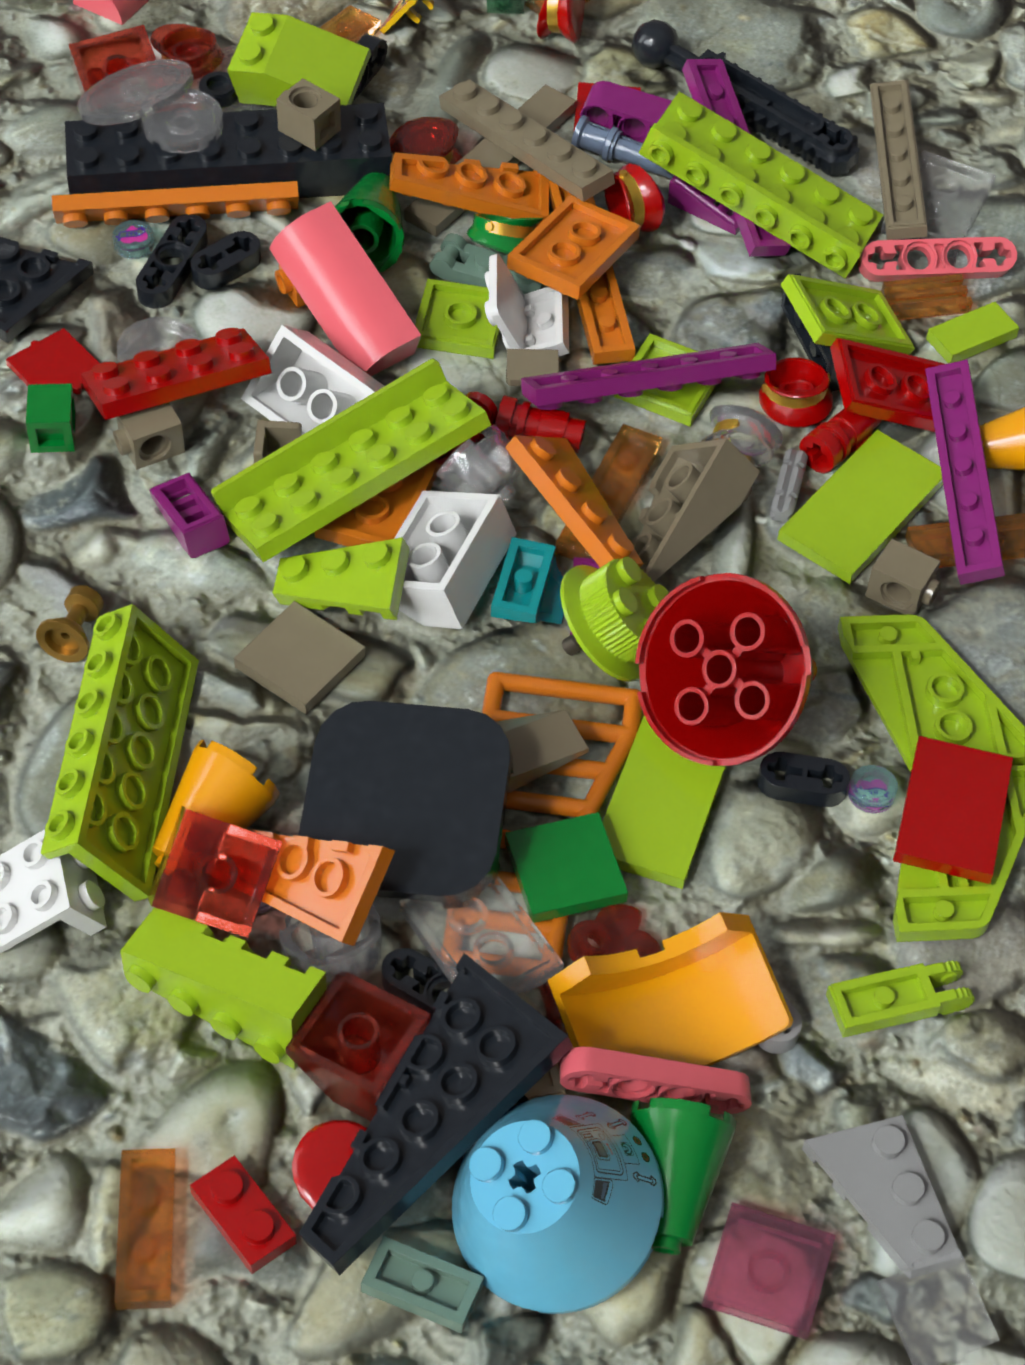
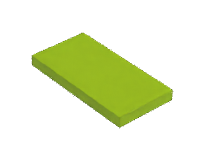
[777,430,943,584]
[603,715,727,889]

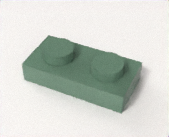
[361,1236,484,1333]

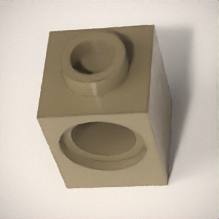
[276,78,341,151]
[113,402,185,470]
[865,539,941,615]

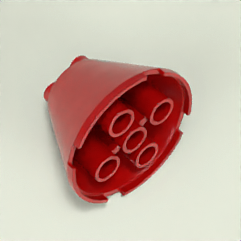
[635,573,817,766]

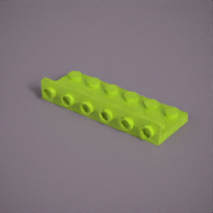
[639,91,883,279]
[211,358,491,563]
[41,604,199,902]

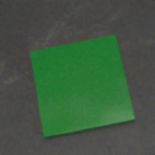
[505,812,628,923]

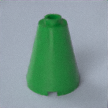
[335,172,404,273]
[630,1097,737,1255]

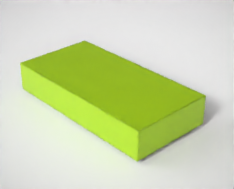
[926,301,1020,363]

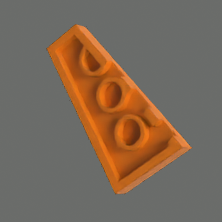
[389,152,549,227]
[505,435,644,568]
[205,826,395,946]

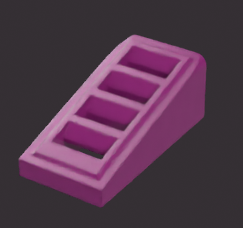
[668,175,740,235]
[149,473,230,558]

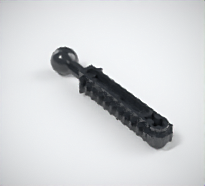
[631,19,860,176]

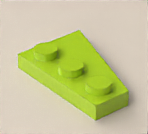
[272,537,410,620]

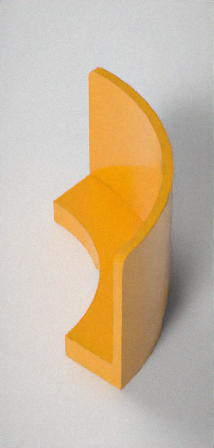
[547,912,793,1066]

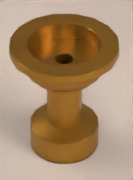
[36,585,104,663]

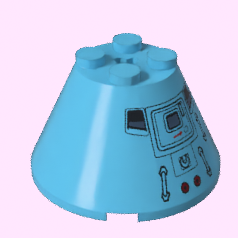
[452,1095,664,1314]

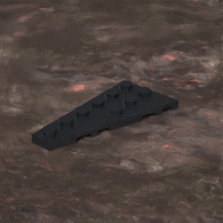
[0,237,94,343]
[299,953,573,1276]

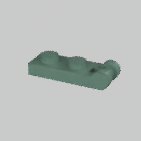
[429,233,547,294]

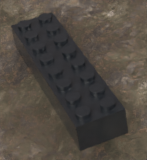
[65,103,392,198]

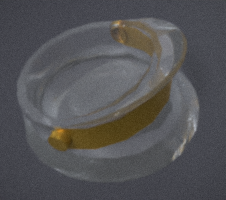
[701,405,783,467]

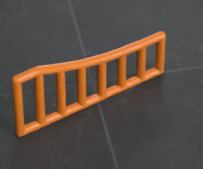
[440,672,642,984]

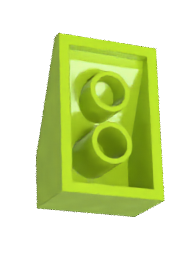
[227,12,371,106]

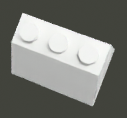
[241,325,384,435]
[394,491,517,629]

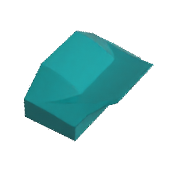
[491,537,564,624]

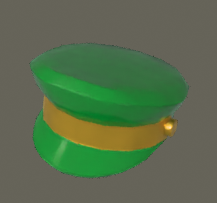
[466,213,544,254]

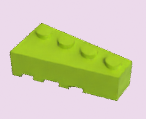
[120,905,328,1070]

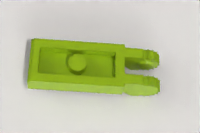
[826,960,975,1038]

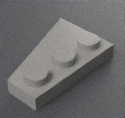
[802,1115,962,1279]

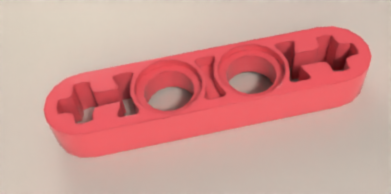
[858,237,1018,282]
[559,1046,752,1114]

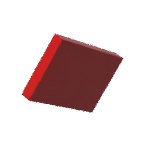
[830,338,945,432]
[893,736,1013,884]

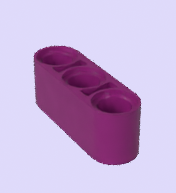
[580,81,672,143]

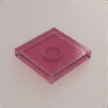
[701,1202,836,1340]

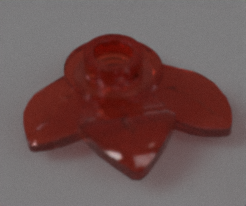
[567,904,662,962]

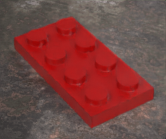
[81,328,272,420]

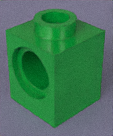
[26,383,76,453]

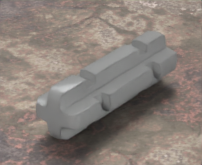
[769,448,808,523]

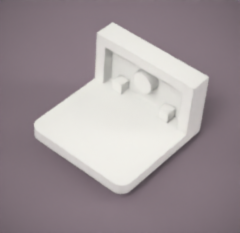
[485,253,569,357]
[0,829,107,953]

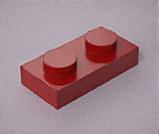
[190,1155,297,1274]

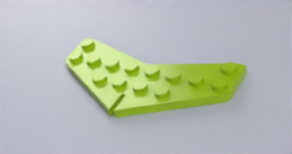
[838,614,1025,942]

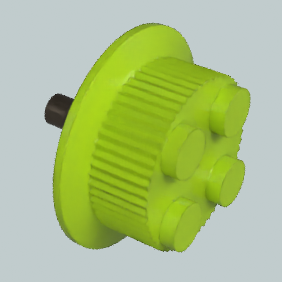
[560,556,669,682]

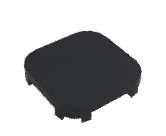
[298,701,514,909]

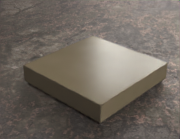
[234,601,365,714]

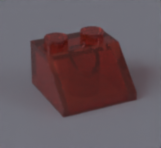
[68,25,168,117]
[148,805,282,938]
[285,969,431,1121]

